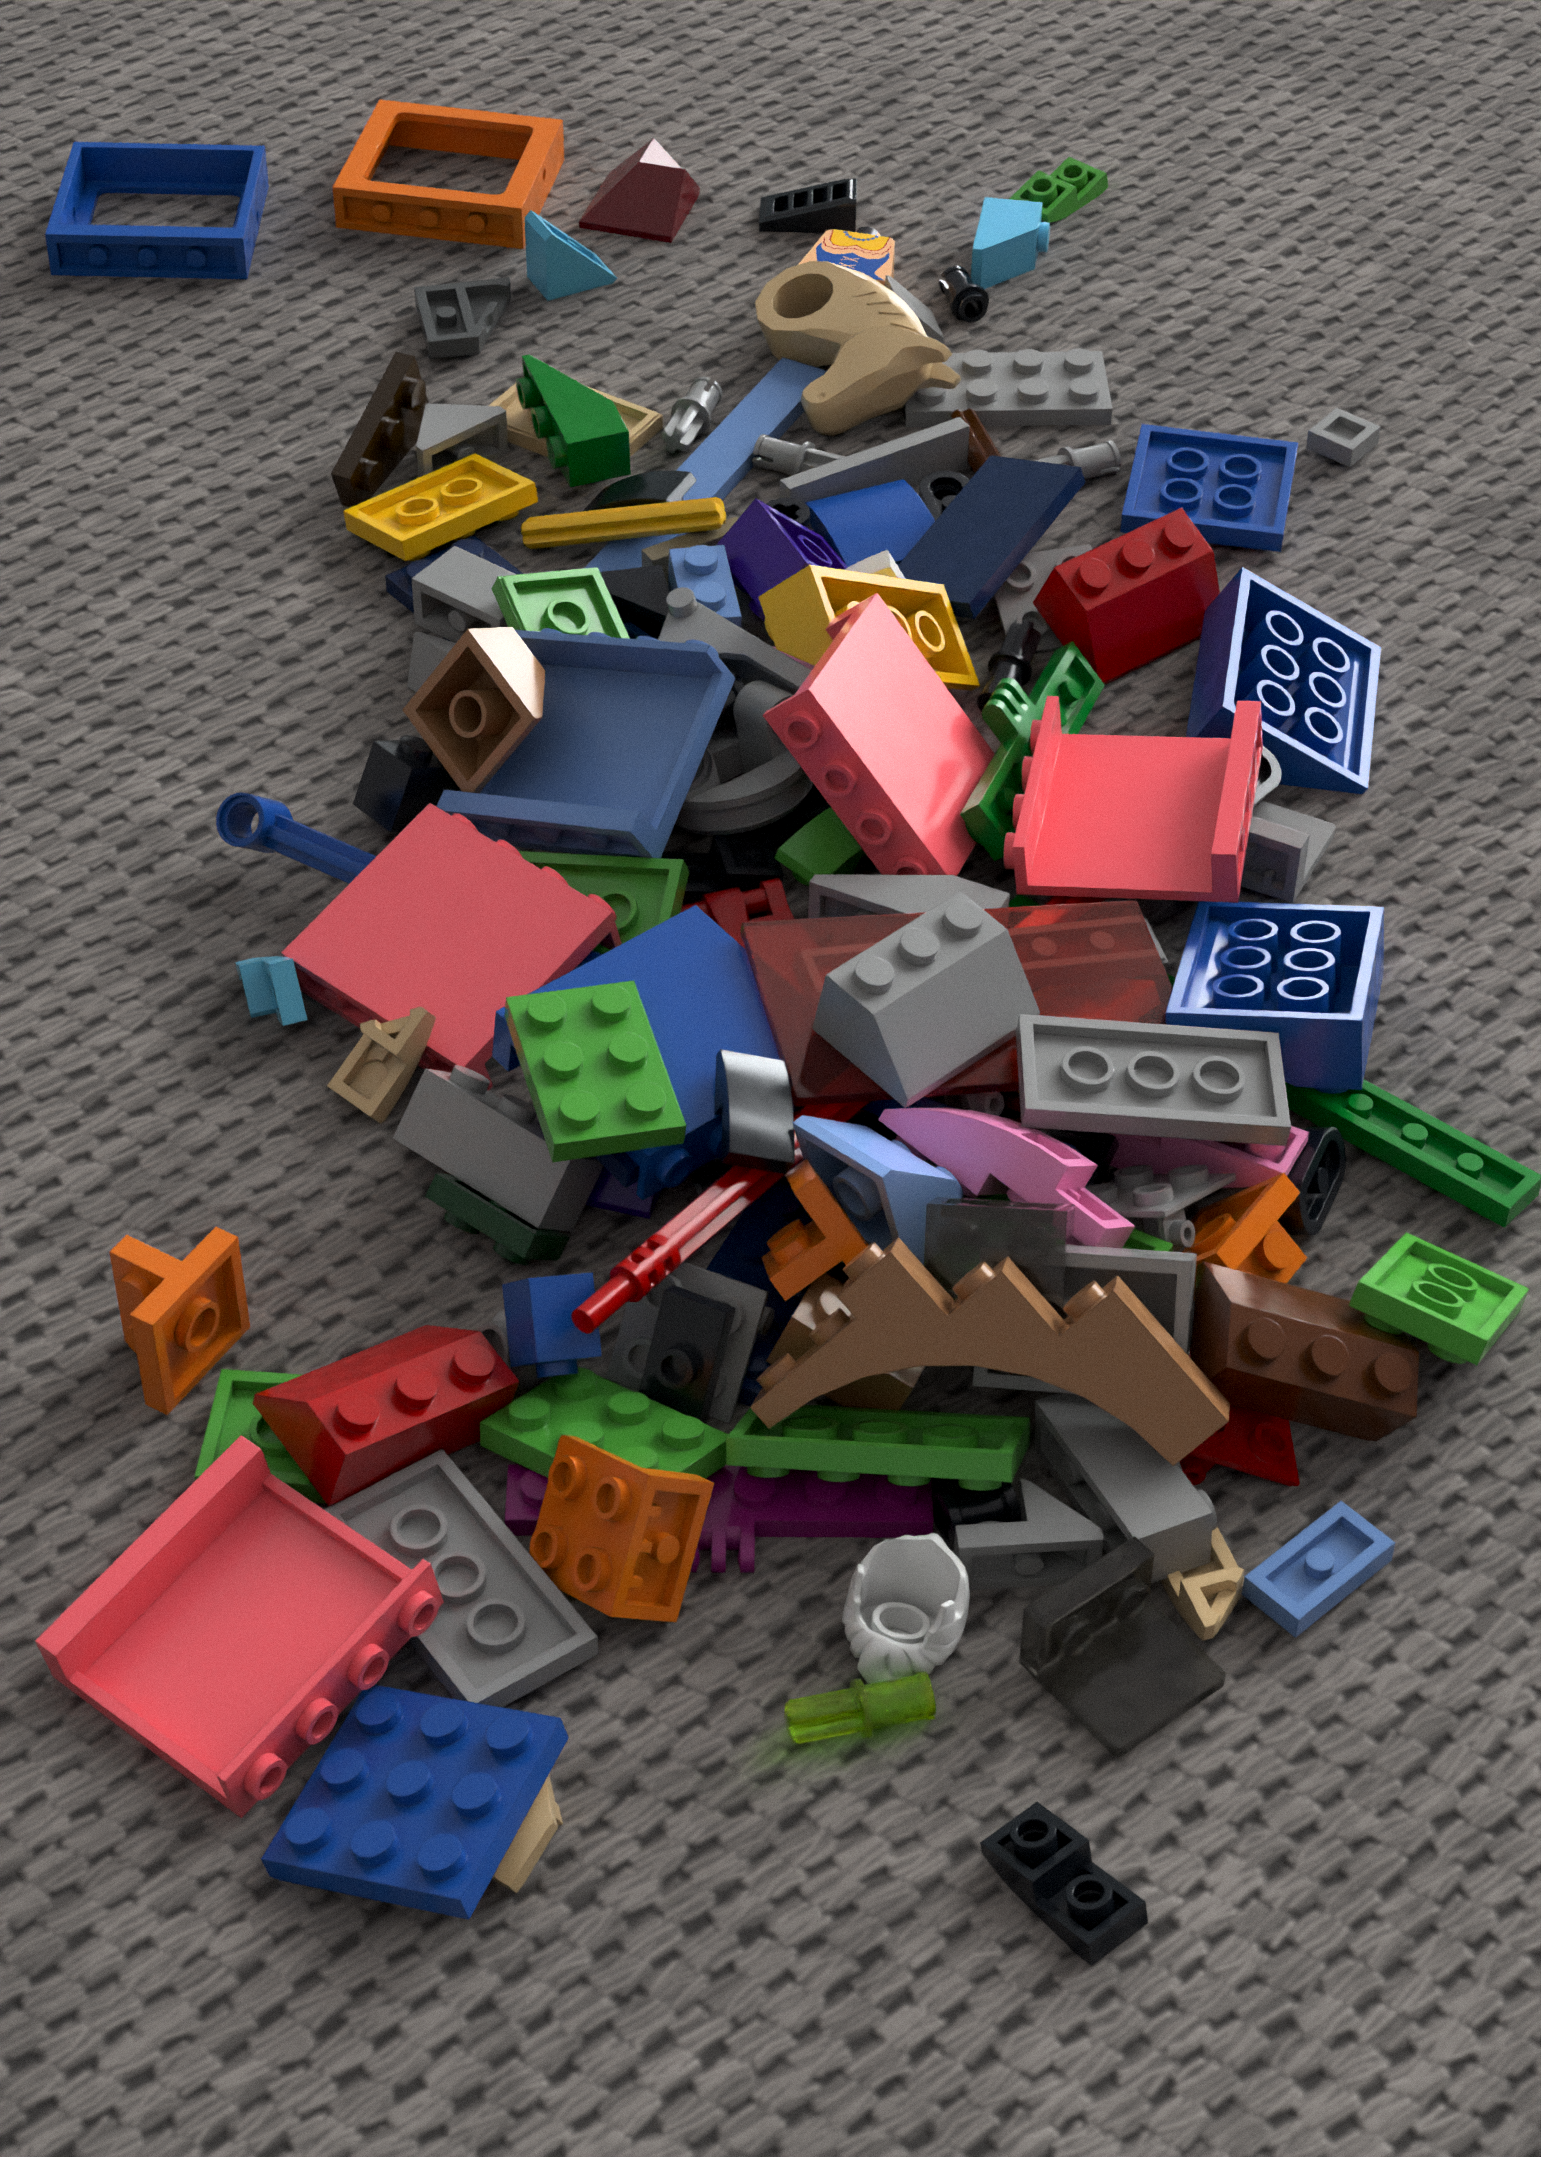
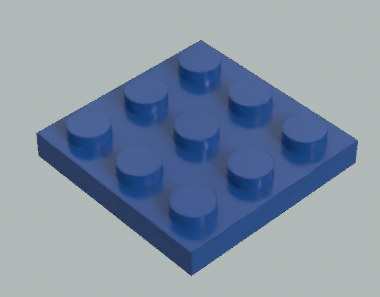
[1120,424,1298,552]
[261,1685,569,1920]

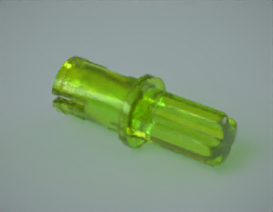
[784,1671,936,1744]

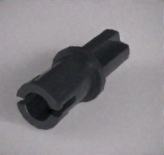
[977,620,1041,712]

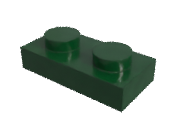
[425,1173,570,1265]

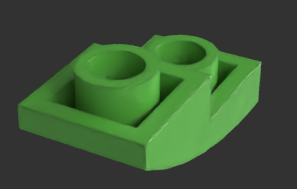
[1009,157,1108,223]
[775,807,867,886]

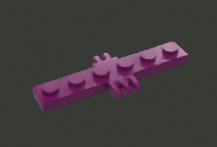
[505,1433,933,1573]

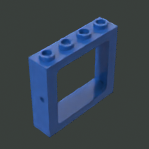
[45,142,269,279]

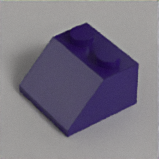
[717,498,848,621]

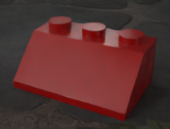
[1033,508,1220,685]
[252,1325,520,1506]

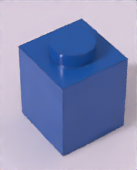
[502,1272,602,1378]

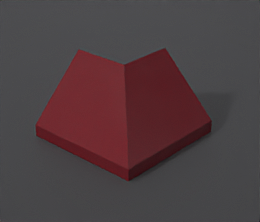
[579,138,700,243]

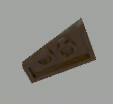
[331,352,429,507]

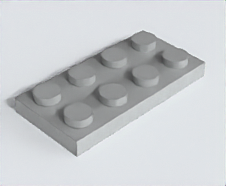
[903,348,1112,427]
[1016,1014,1291,1146]
[325,1449,598,1707]

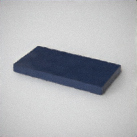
[898,455,1085,619]

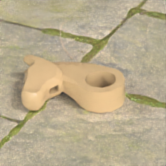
[755,261,961,436]

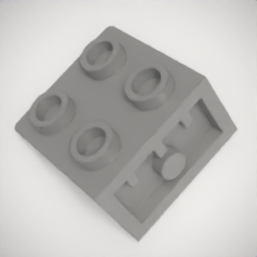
[1241,801,1336,903]

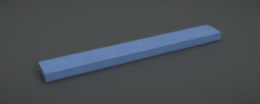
[585,357,827,572]

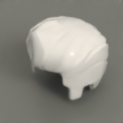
[842,1533,970,1690]

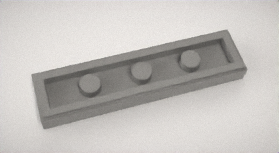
[780,417,970,525]

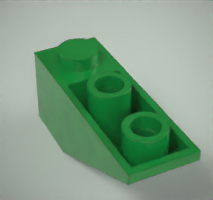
[516,354,631,488]

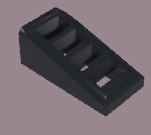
[759,178,857,233]

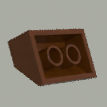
[1191,1261,1419,1441]

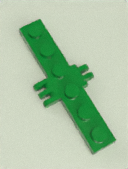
[960,641,1105,861]

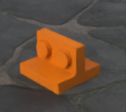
[761,1159,869,1301]
[1182,1172,1307,1300]
[109,1227,250,1415]

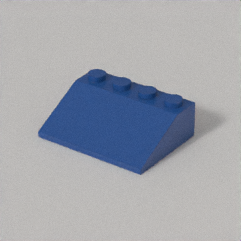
[1186,567,1381,794]
[1165,901,1384,1094]

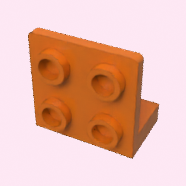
[529,1435,714,1623]

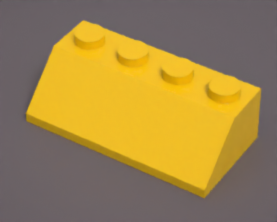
[758,565,980,691]

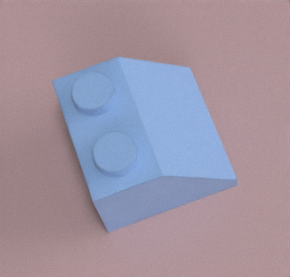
[793,1115,968,1264]

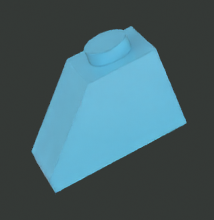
[971,197,1050,289]

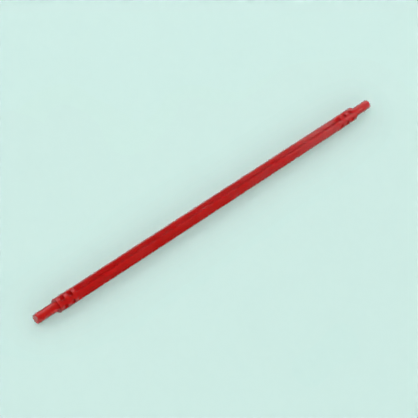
[571,896,1108,1334]

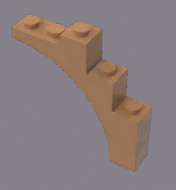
[750,1237,1230,1466]

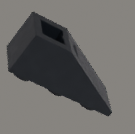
[353,735,461,832]

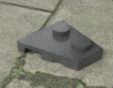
[414,277,511,359]

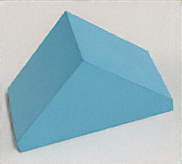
[525,210,617,301]

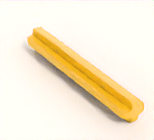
[521,497,726,549]

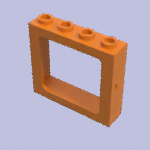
[332,99,564,249]

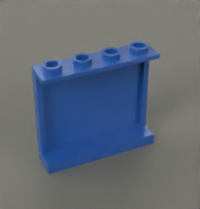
[492,905,846,1200]

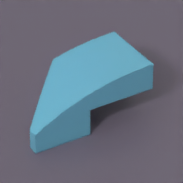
[235,956,308,1026]

